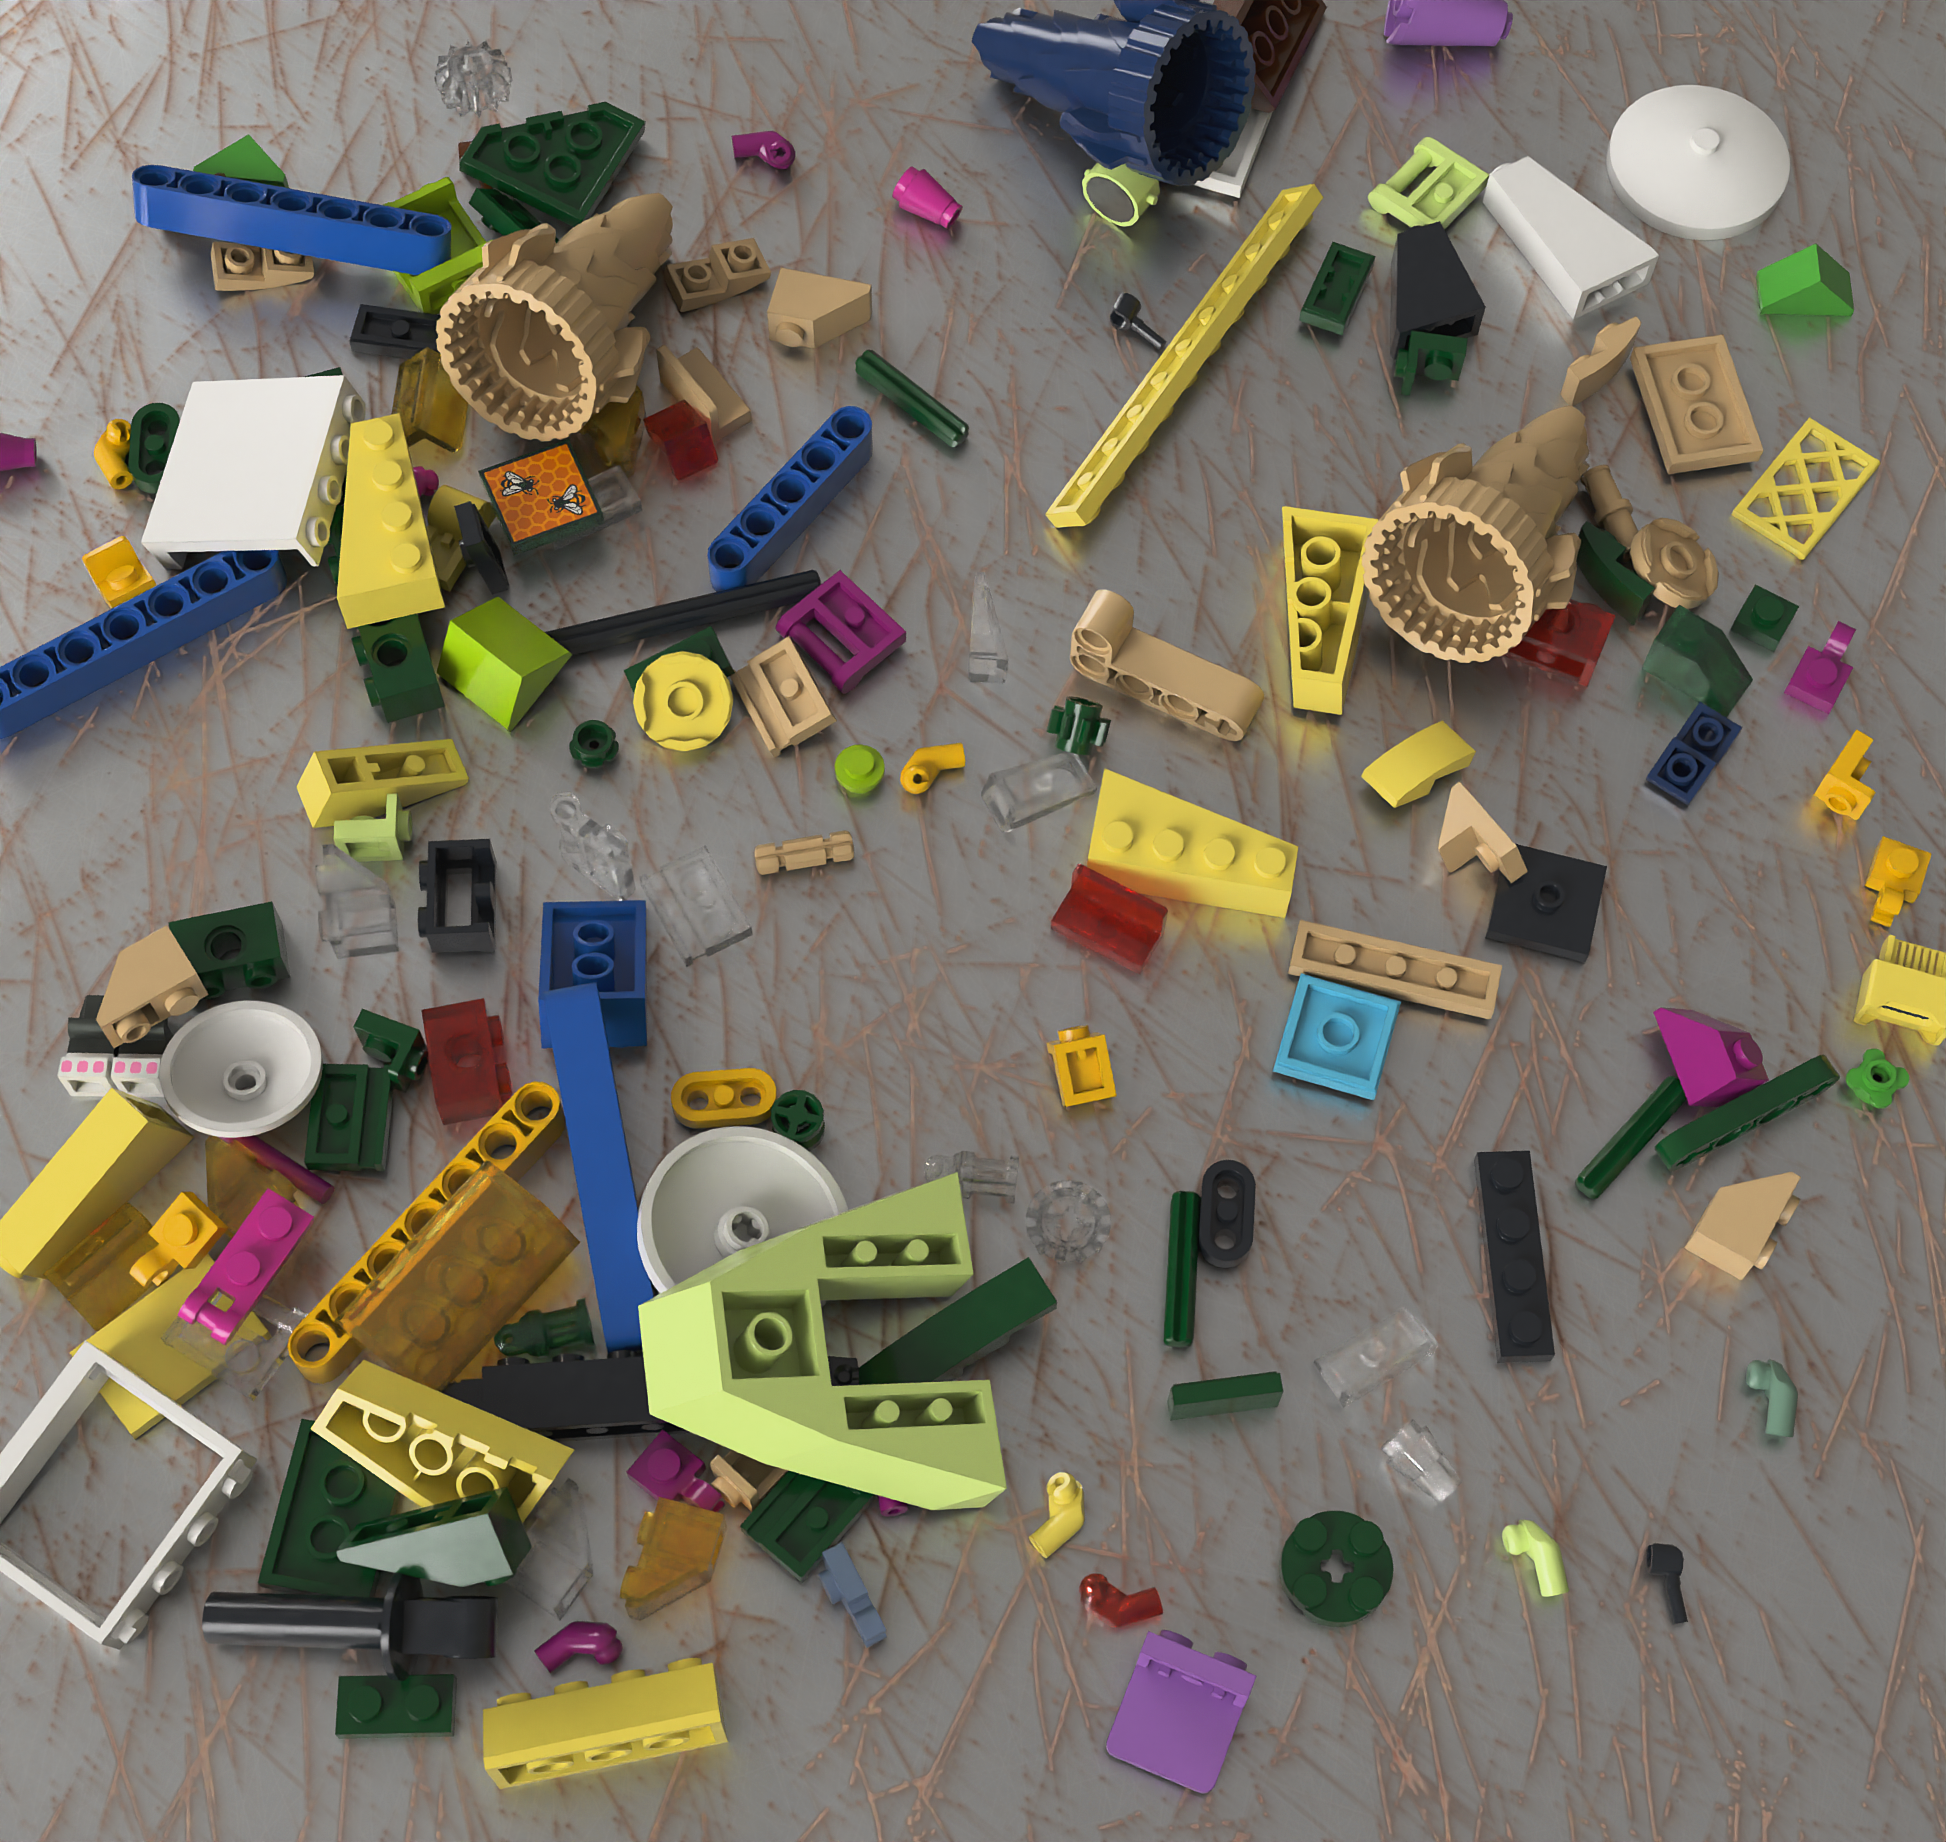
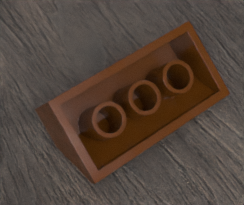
[1213,0,1327,113]

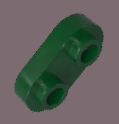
[129,403,180,494]

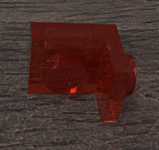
[643,399,718,480]

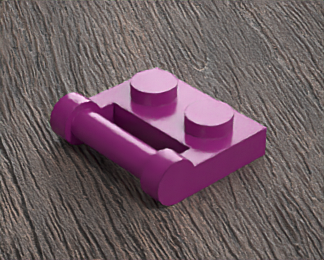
[775,570,906,694]

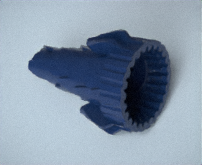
[972,0,1256,186]

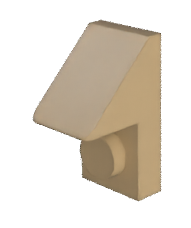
[1438,782,1528,883]

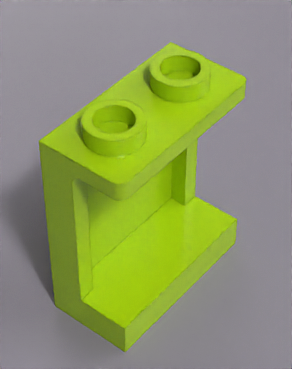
[383,177,493,314]

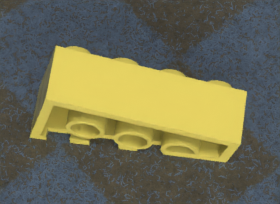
[337,413,445,629]
[1282,506,1378,715]
[1085,768,1299,918]
[311,1360,575,1524]

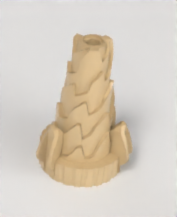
[436,193,673,441]
[1362,405,1590,663]

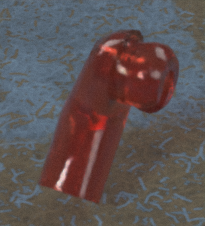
[1079,1573,1163,1628]

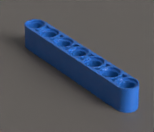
[132,165,451,275]
[0,550,288,739]
[543,982,655,1353]

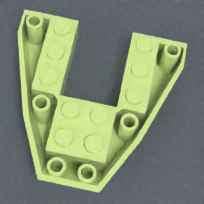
[638,1172,1007,1510]

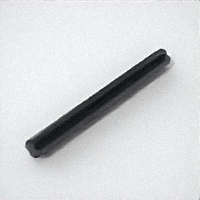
[545,570,821,655]

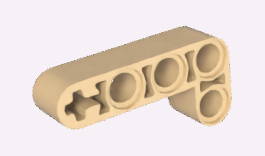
[1070,590,1264,741]

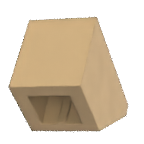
[96,925,208,1048]
[1684,1172,1801,1281]

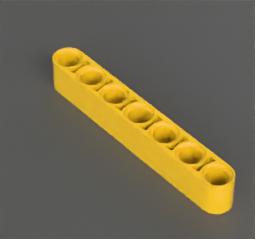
[287,1081,566,1384]

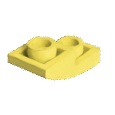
[1361,720,1476,808]

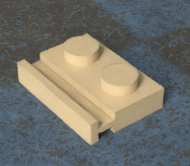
[730,636,837,758]

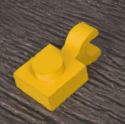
[1865,836,1932,928]
[129,1191,229,1287]

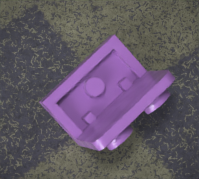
[1106,1630,1257,1794]

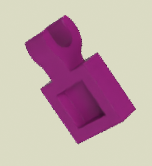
[1784,621,1856,714]
[626,1429,725,1522]

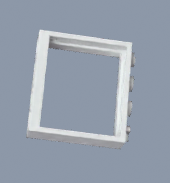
[0,1340,257,1650]

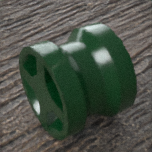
[771,1090,825,1152]

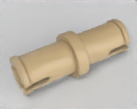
[1580,465,1638,562]

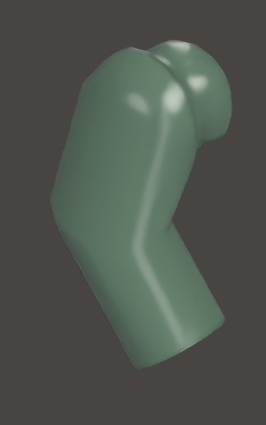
[1746,1359,1798,1437]

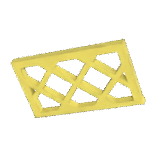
[1731,417,1881,560]

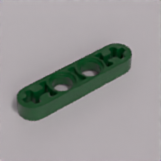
[1654,1054,1840,1172]

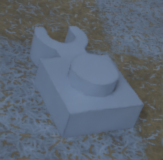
[818,1542,887,1648]

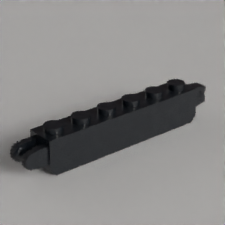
[439,1350,860,1442]

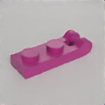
[178,1188,314,1346]

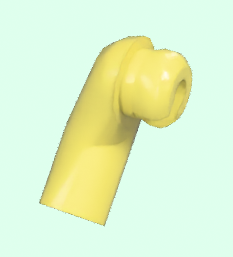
[1029,1472,1085,1558]

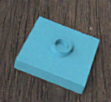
[1273,973,1401,1100]

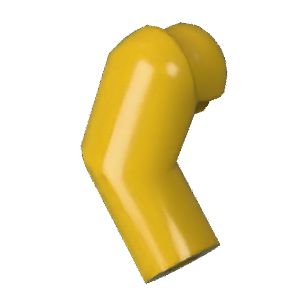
[900,742,965,794]

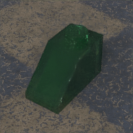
[1642,605,1753,718]

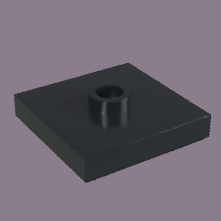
[1485,844,1607,962]

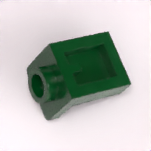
[1394,331,1468,396]
[353,1009,429,1093]

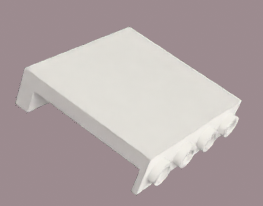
[141,375,366,569]

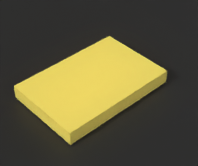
[69,1253,272,1440]

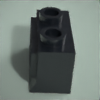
[418,839,497,953]

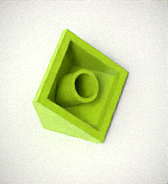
[436,596,572,732]

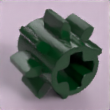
[1046,696,1111,755]

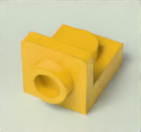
[82,536,157,609]
[1814,729,1876,820]
[1047,1025,1117,1107]

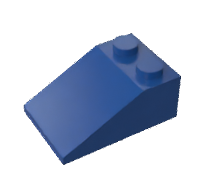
[538,900,647,1049]

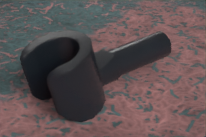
[1110,293,1167,350]
[1645,1543,1688,1624]

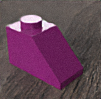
[1653,1007,1769,1107]

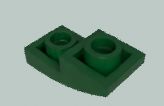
[1576,521,1655,625]

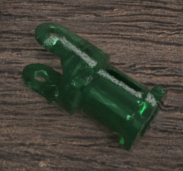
[494,1298,595,1359]

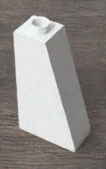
[1483,156,1659,320]

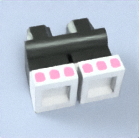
[57,995,173,1097]

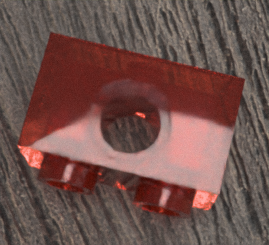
[1503,599,1616,687]
[421,998,512,1125]

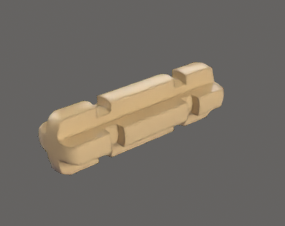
[754,830,854,875]

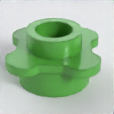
[1845,1049,1909,1109]

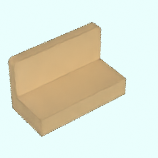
[656,344,752,444]

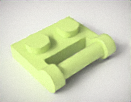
[1368,137,1489,230]

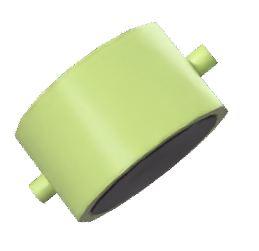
[1082,163,1160,227]

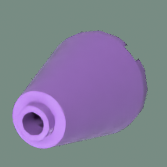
[1384,0,1513,46]

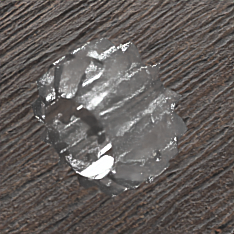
[434,39,513,119]

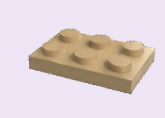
[1630,334,1764,474]

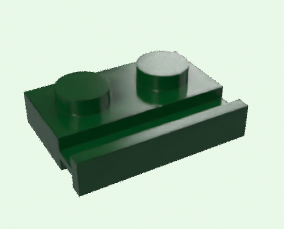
[304,1064,394,1171]
[740,1471,875,1583]

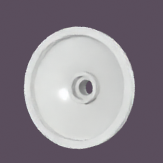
[159,1000,323,1138]

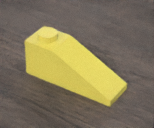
[296,739,469,828]

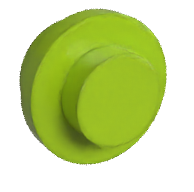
[835,744,885,793]

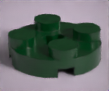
[1279,1511,1393,1627]

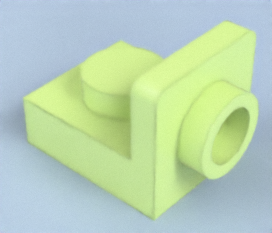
[333,793,413,862]

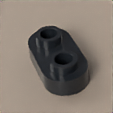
[1198,1160,1256,1268]

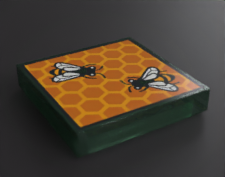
[478,439,605,556]

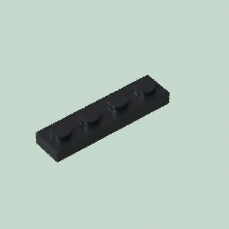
[1474,1151,1555,1363]

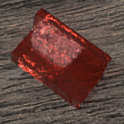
[1051,864,1168,974]

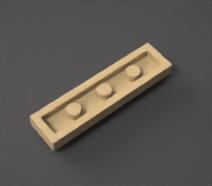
[1288,920,1502,1019]

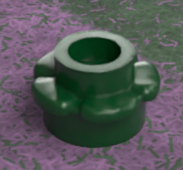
[569,720,619,768]

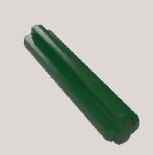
[855,349,969,448]
[1575,1076,1687,1199]
[1164,1191,1201,1348]

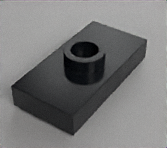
[454,501,509,595]

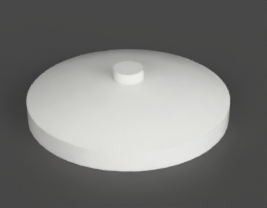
[1606,85,1790,241]
[637,1126,848,1308]

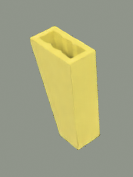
[0,1088,194,1279]

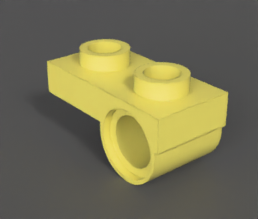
[427,485,496,592]

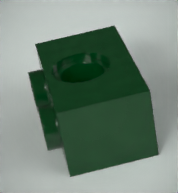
[168,901,291,999]

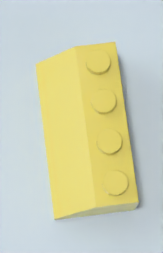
[483,1658,728,1789]

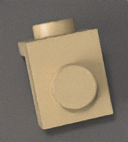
[710,1450,788,1512]

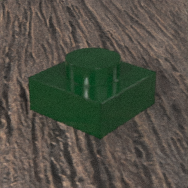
[1730,584,1799,652]

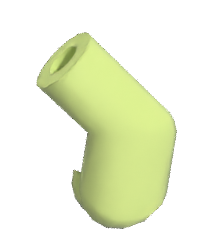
[1502,1520,1569,1596]

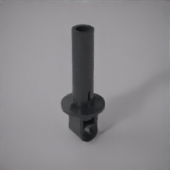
[202,1573,498,1681]

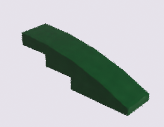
[859,1257,1057,1385]

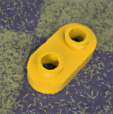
[671,1068,777,1129]

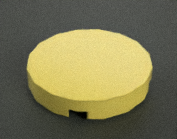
[633,651,734,751]

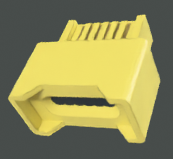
[1853,934,1946,1045]

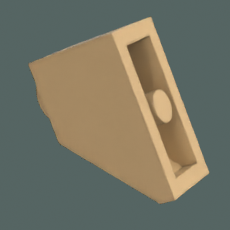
[767,267,872,349]

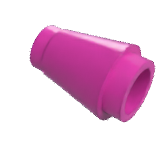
[892,166,963,229]

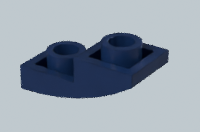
[1646,702,1743,806]

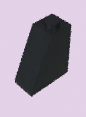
[1390,221,1486,361]

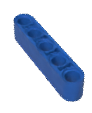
[707,406,873,592]

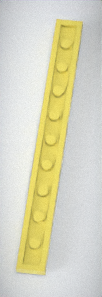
[1045,184,1324,528]

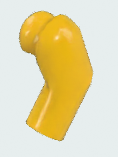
[94,419,133,489]

